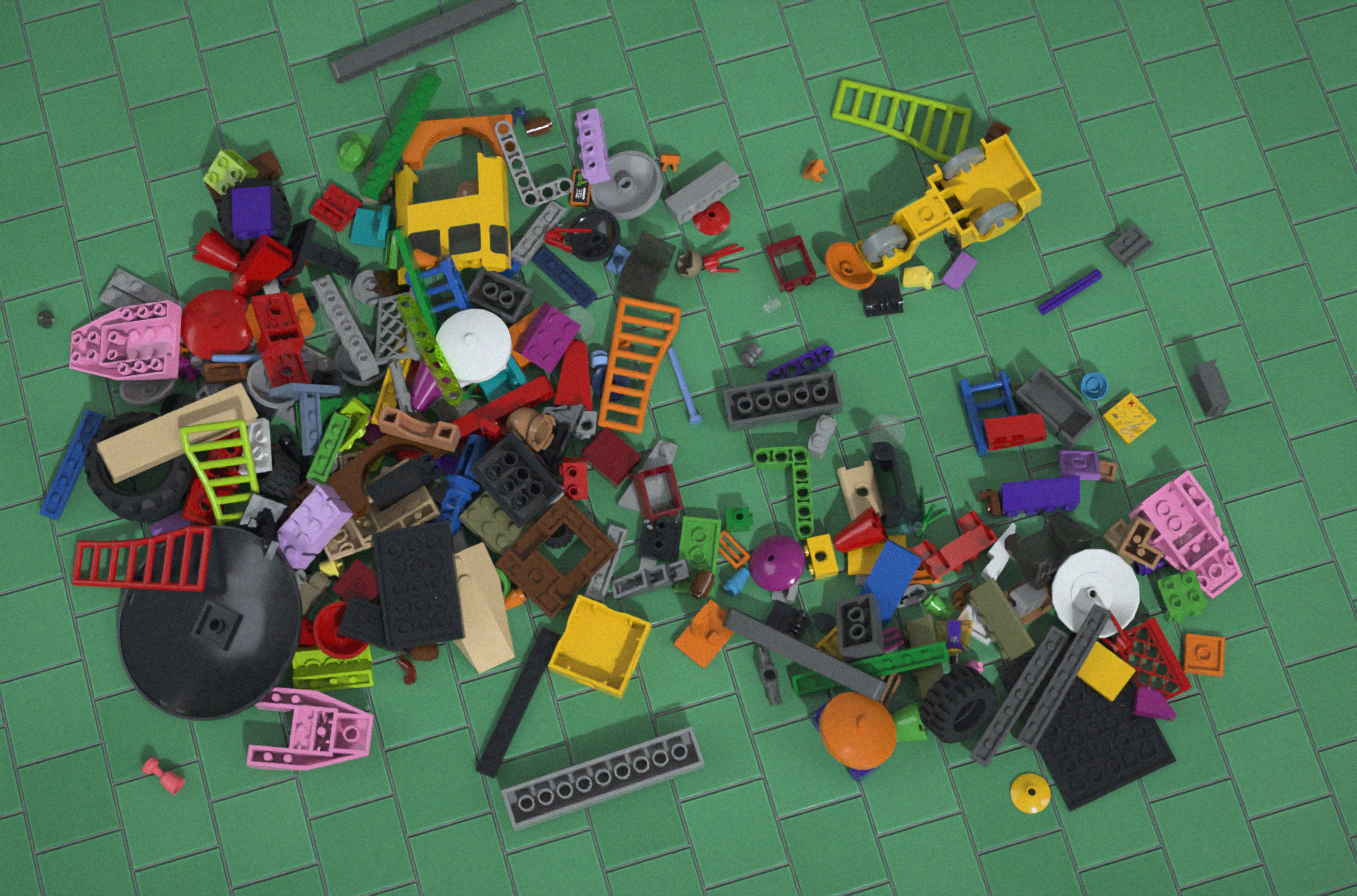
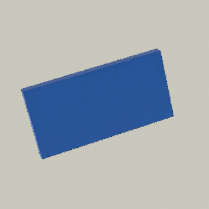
[858,539,923,626]

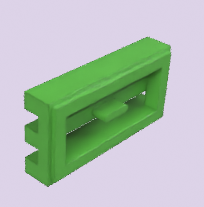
[384,231,399,269]

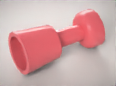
[142,757,185,795]

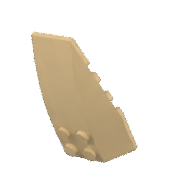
[324,458,440,561]
[453,542,515,674]

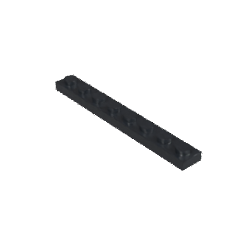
[476,628,561,779]

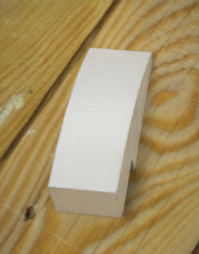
[980,523,1016,581]

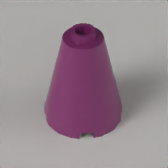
[410,360,454,414]

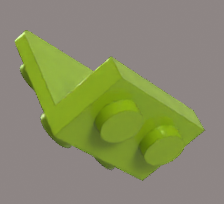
[330,397,371,453]

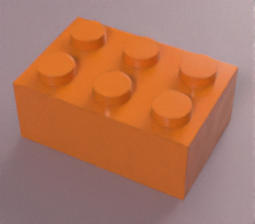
[245,292,316,343]

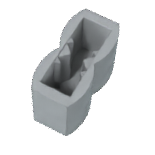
[807,415,836,460]

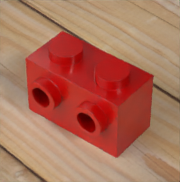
[559,457,588,500]

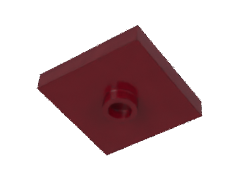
[332,559,380,603]

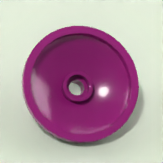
[749,535,805,592]

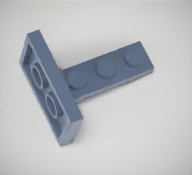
[269,383,340,456]

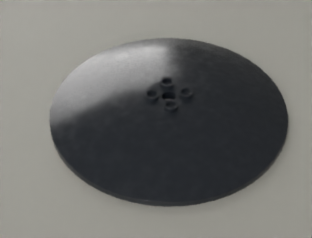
[117,525,303,721]

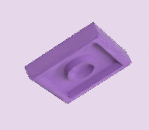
[1058,450,1101,481]

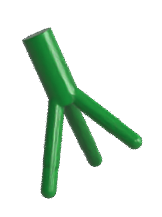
[452,382,487,406]
[914,495,947,538]

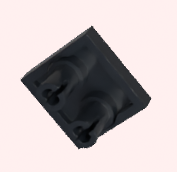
[638,519,682,562]

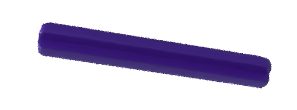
[1038,269,1103,315]

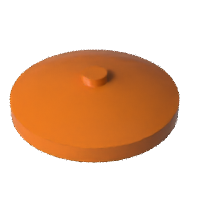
[819,692,897,770]

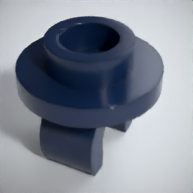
[510,107,529,124]

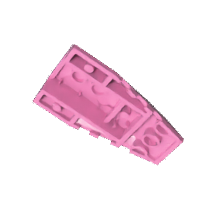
[1128,470,1243,599]

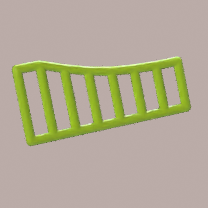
[832,79,972,163]
[179,419,260,526]

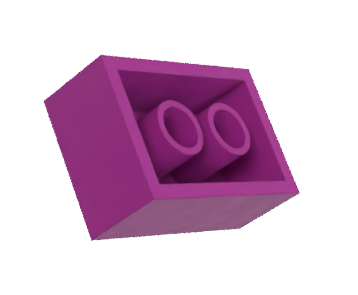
[514,302,581,374]

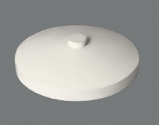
[435,309,512,383]

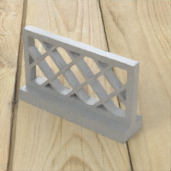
[375,287,424,365]

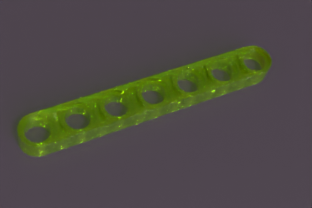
[397,295,463,406]

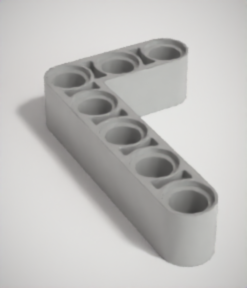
[494,120,574,208]

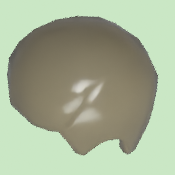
[677,250,702,278]

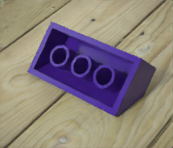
[998,475,1080,518]

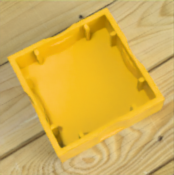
[548,595,652,700]

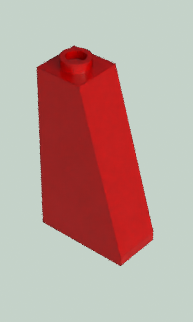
[232,234,293,299]
[554,339,593,411]

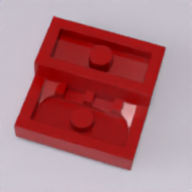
[309,183,363,233]

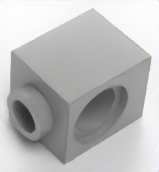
[576,411,598,441]

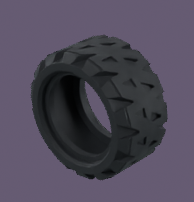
[84,411,195,522]

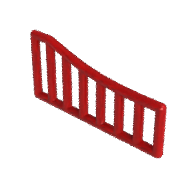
[71,525,212,592]

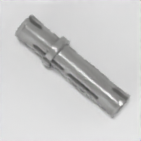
[389,361,413,416]

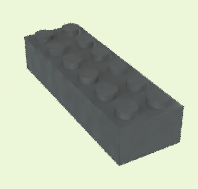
[722,370,843,432]

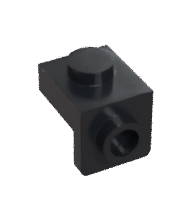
[311,369,343,388]

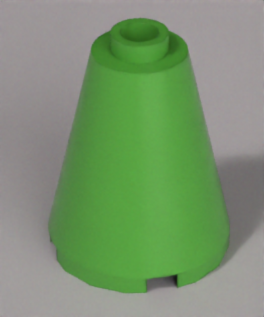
[891,701,928,742]

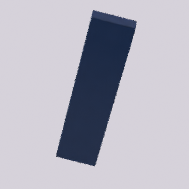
[531,247,598,310]

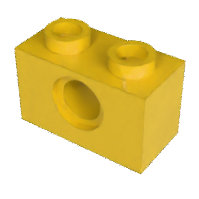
[803,534,839,580]

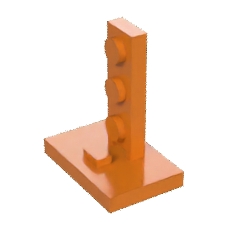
[674,599,735,669]

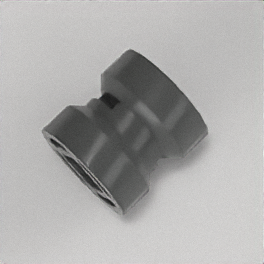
[738,342,764,369]

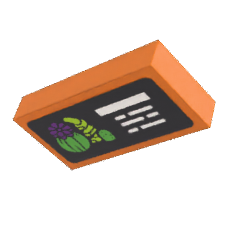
[570,169,591,207]

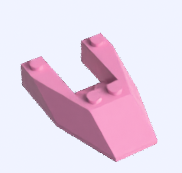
[246,687,374,771]

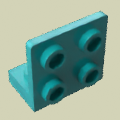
[350,205,394,249]
[478,355,528,403]

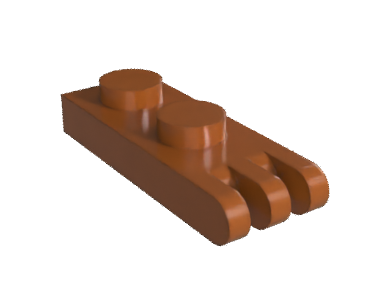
[204,362,255,385]

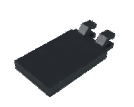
[365,451,444,512]
[337,596,413,654]

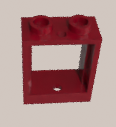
[765,235,816,293]

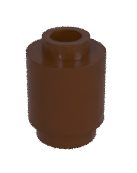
[524,115,553,138]
[689,569,715,600]
[410,644,439,662]

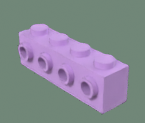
[575,107,611,185]

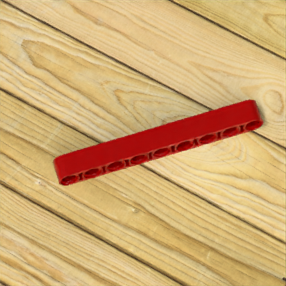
[395,376,555,463]

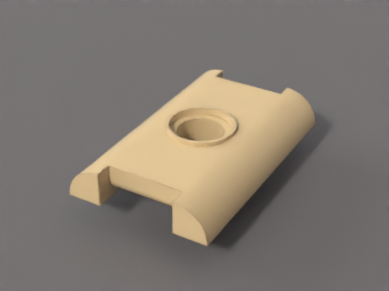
[836,461,887,521]

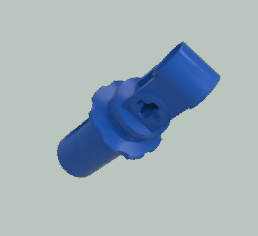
[436,434,490,537]

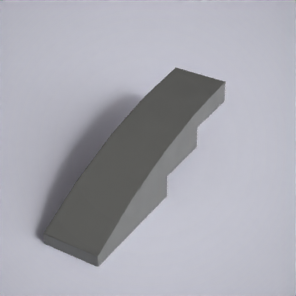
[611,559,692,600]

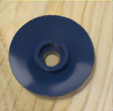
[592,366,630,402]

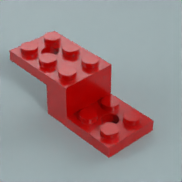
[250,292,311,389]
[181,431,243,526]

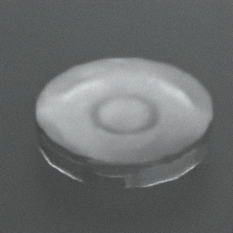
[563,307,595,342]
[867,414,906,447]

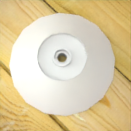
[1052,549,1140,638]

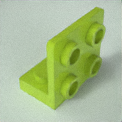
[203,149,259,195]

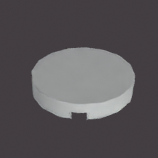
[352,269,386,307]

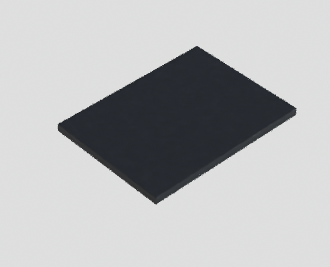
[996,632,1176,812]

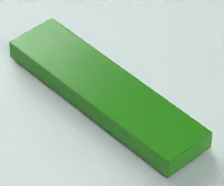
[306,412,352,485]

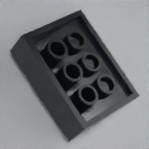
[468,430,565,528]

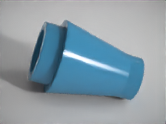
[723,567,750,596]

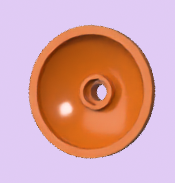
[825,242,877,290]

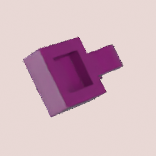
[178,354,201,383]

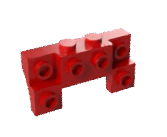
[910,510,999,582]

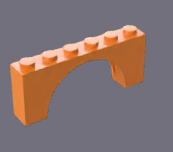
[403,114,516,170]

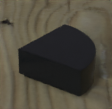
[811,613,837,633]

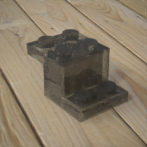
[617,231,676,302]

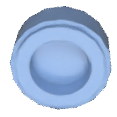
[591,350,609,369]

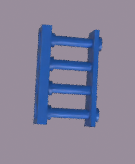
[405,253,473,336]
[958,370,1023,457]

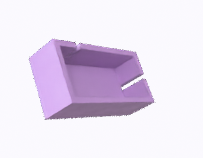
[277,484,354,569]

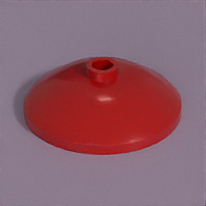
[313,602,369,660]

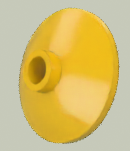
[1010,773,1051,814]

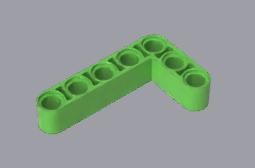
[753,446,814,542]

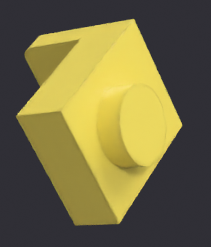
[903,266,934,290]

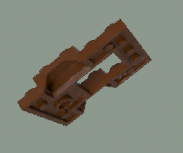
[495,495,619,619]

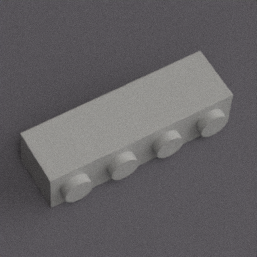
[665,160,740,225]

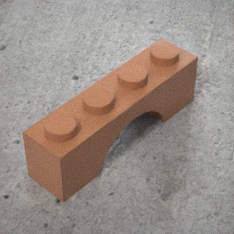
[378,406,461,452]

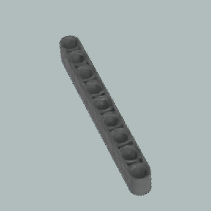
[722,607,888,701]

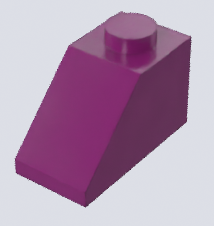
[1132,686,1176,722]

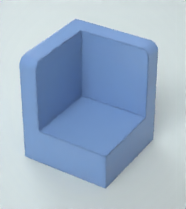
[606,244,633,277]

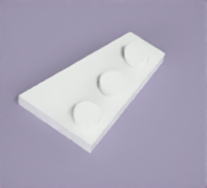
[238,418,272,475]

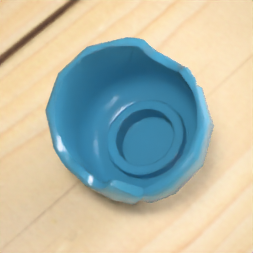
[1079,371,1109,401]

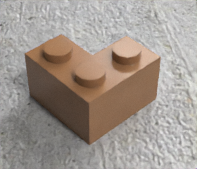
[1116,514,1163,570]

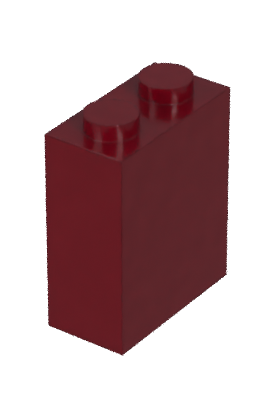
[581,427,642,489]

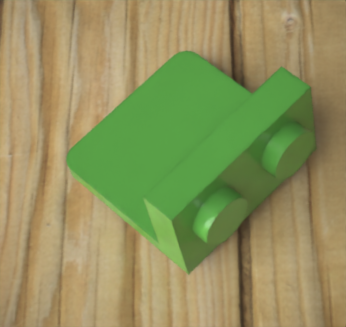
[1157,570,1208,623]

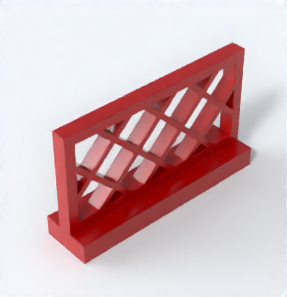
[1112,617,1192,701]

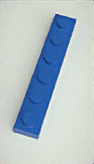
[39,409,106,521]

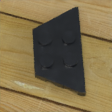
[538,404,586,474]

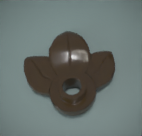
[373,269,407,297]

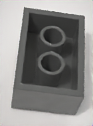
[467,266,534,327]
[835,592,885,663]

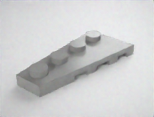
[617,440,678,514]

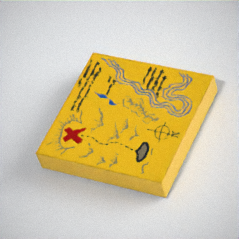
[1102,393,1157,445]

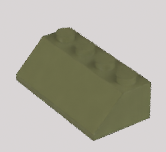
[967,577,1035,663]
[902,614,944,703]

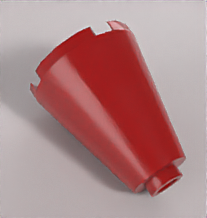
[192,227,245,274]
[832,507,889,553]

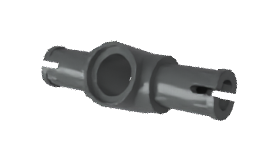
[756,646,783,706]

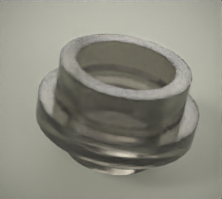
[37,310,54,329]

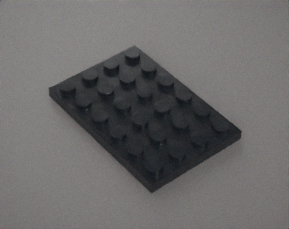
[372,520,466,651]

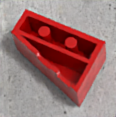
[984,412,1047,452]

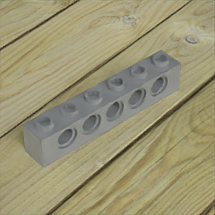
[311,274,379,381]

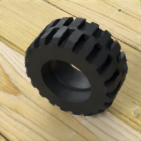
[216,177,292,252]
[920,666,997,744]

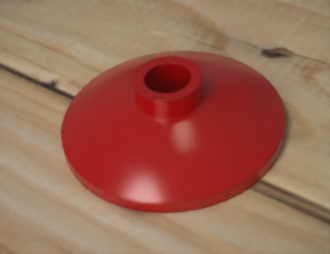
[693,201,730,235]

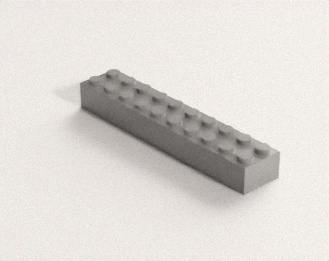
[501,726,705,832]

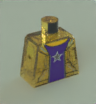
[935,620,973,664]

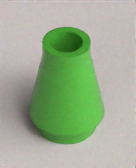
[922,592,952,620]

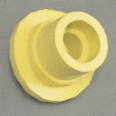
[319,558,345,579]

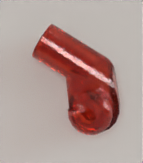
[397,656,417,685]

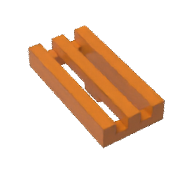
[719,529,751,571]

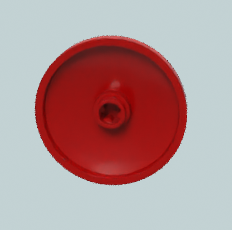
[180,289,254,363]

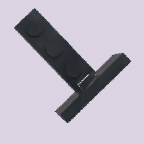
[279,218,360,281]
[236,491,290,561]

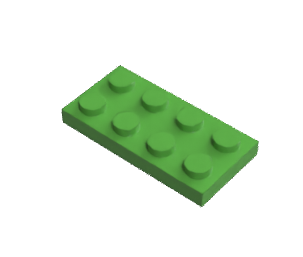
[674,516,722,597]

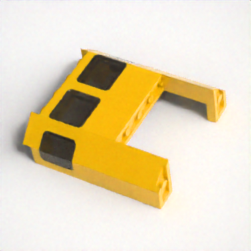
[395,152,512,285]

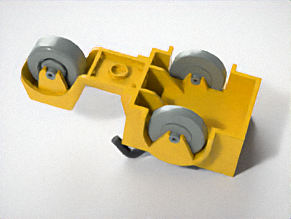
[855,134,1042,275]

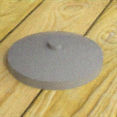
[590,151,663,220]

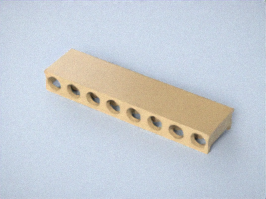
[97,383,258,484]

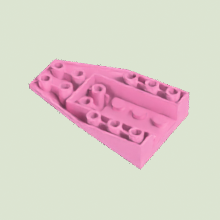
[69,300,182,381]

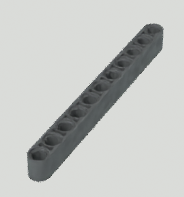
[329,0,517,84]

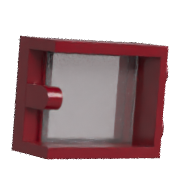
[629,464,684,522]

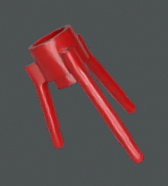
[545,227,592,255]
[702,243,744,273]
[1100,610,1135,654]

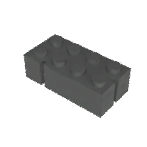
[1013,366,1099,450]

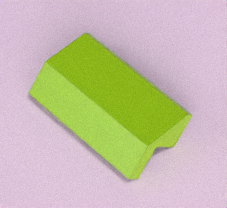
[292,645,374,692]

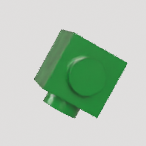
[725,507,753,532]

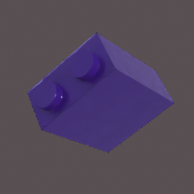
[232,186,274,240]

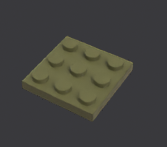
[458,491,539,558]

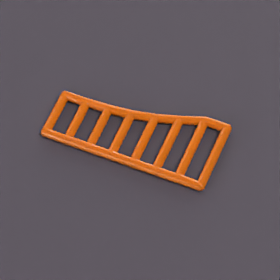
[597,296,682,434]

